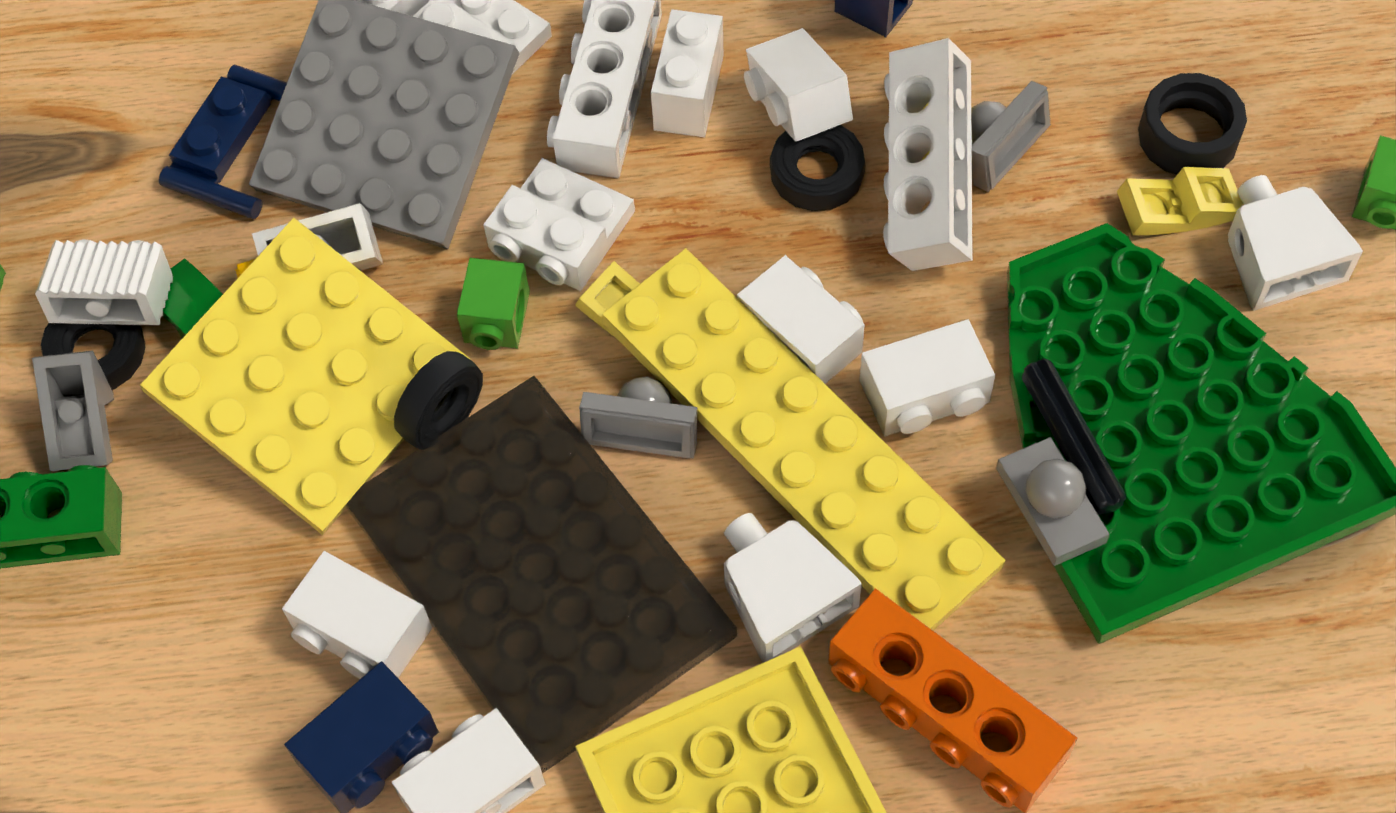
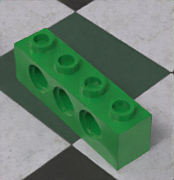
[0,465,122,569]

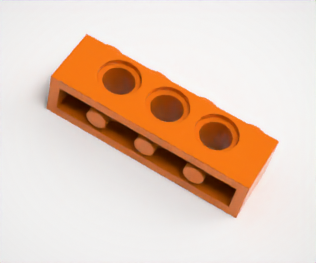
[828,588,1078,813]

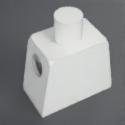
[1228,175,1363,311]
[724,513,862,663]

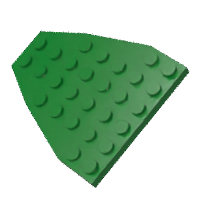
[1007,223,1396,644]

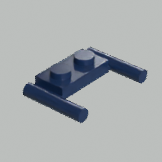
[159,64,287,219]

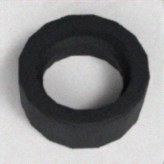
[1138,73,1247,175]

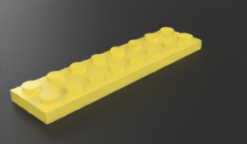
[602,248,1006,631]

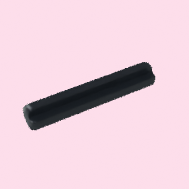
[1022,359,1126,516]

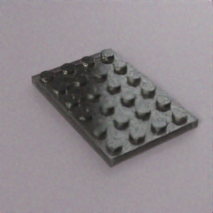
[346,375,737,774]

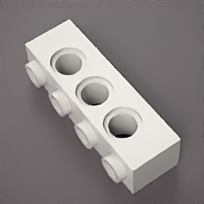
[547,0,662,179]
[883,38,973,271]

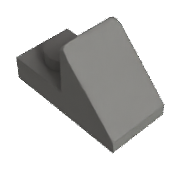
[32,351,114,471]

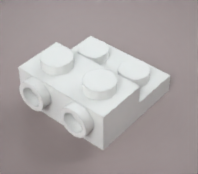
[413,0,552,74]
[483,158,635,291]

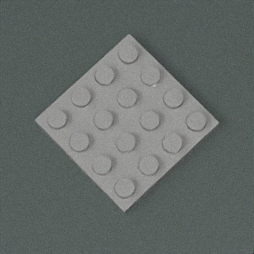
[249,0,519,249]

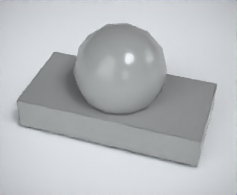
[971,81,1051,192]
[579,376,697,459]
[996,437,1110,566]

